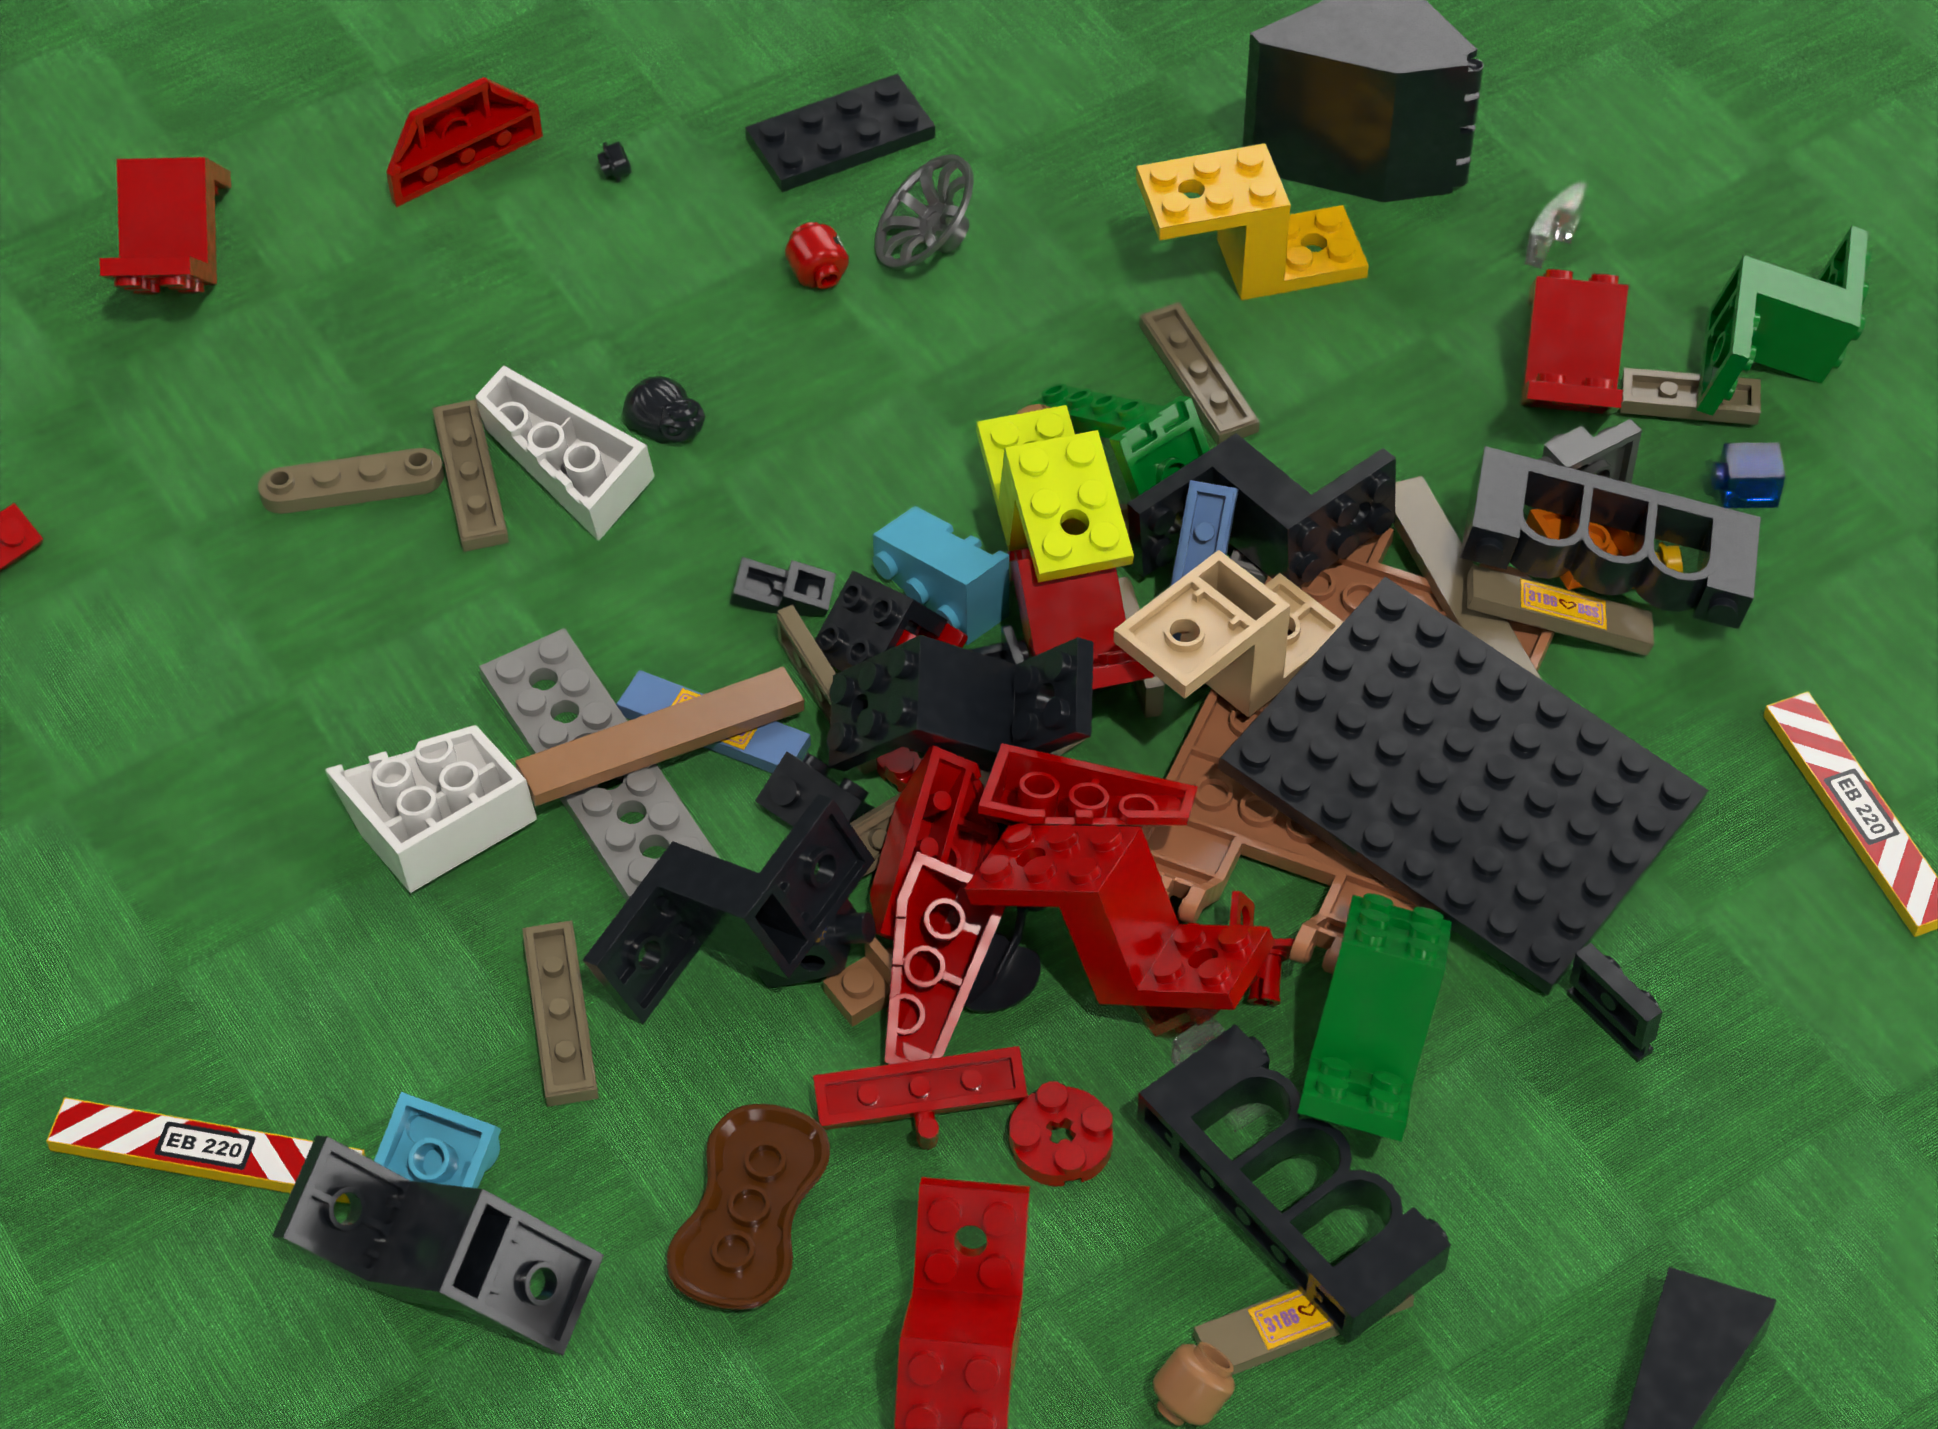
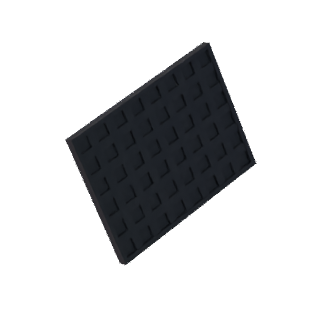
[1218,577,1709,995]

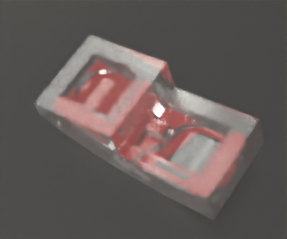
[1525,182,1587,269]

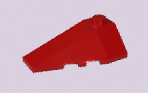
[978,743,1198,827]
[884,852,1006,1064]

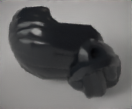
[622,376,706,444]

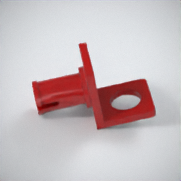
[1229,891,1295,1006]

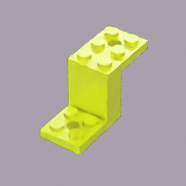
[976,405,1134,583]

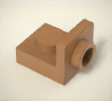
[823,937,893,1027]

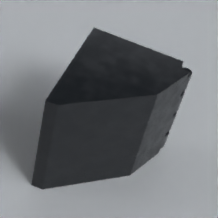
[1242,0,1484,202]

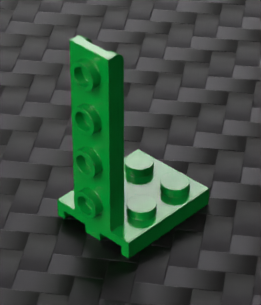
[1027,383,1210,500]

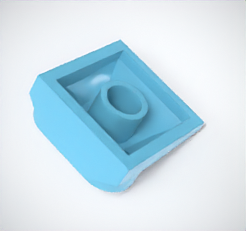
[374,1092,501,1188]

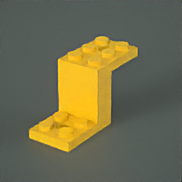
[1136,143,1369,301]

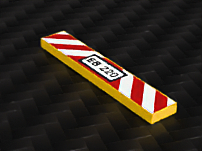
[1763,691,1938,937]
[46,1097,366,1204]

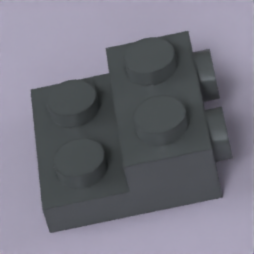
[1532,419,1642,509]

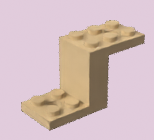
[1113,550,1343,717]

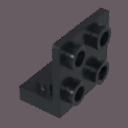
[815,570,948,671]

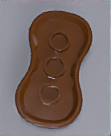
[667,1104,830,1309]

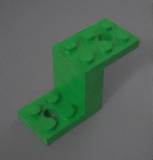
[1696,226,1872,416]
[1297,893,1452,1142]

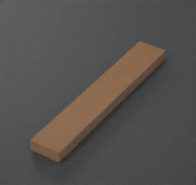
[515,666,804,806]

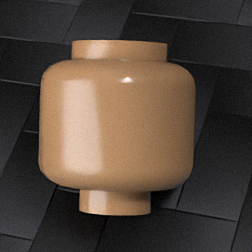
[1153,1342,1235,1426]

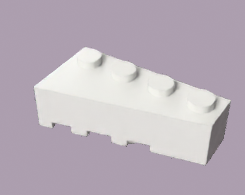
[475,365,655,541]

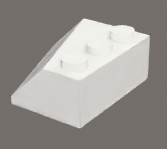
[325,725,537,893]

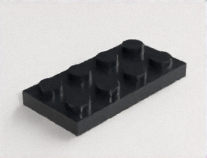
[745,73,935,192]

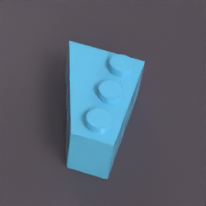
[872,506,1009,645]

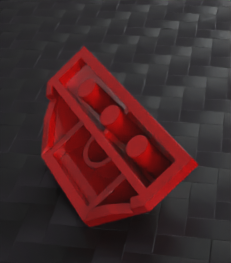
[386,77,543,207]
[870,745,1000,941]

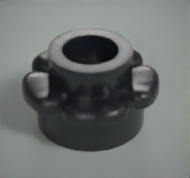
[597,141,632,182]

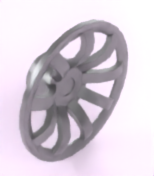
[875,154,974,270]

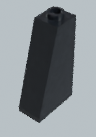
[1623,1267,1776,1429]

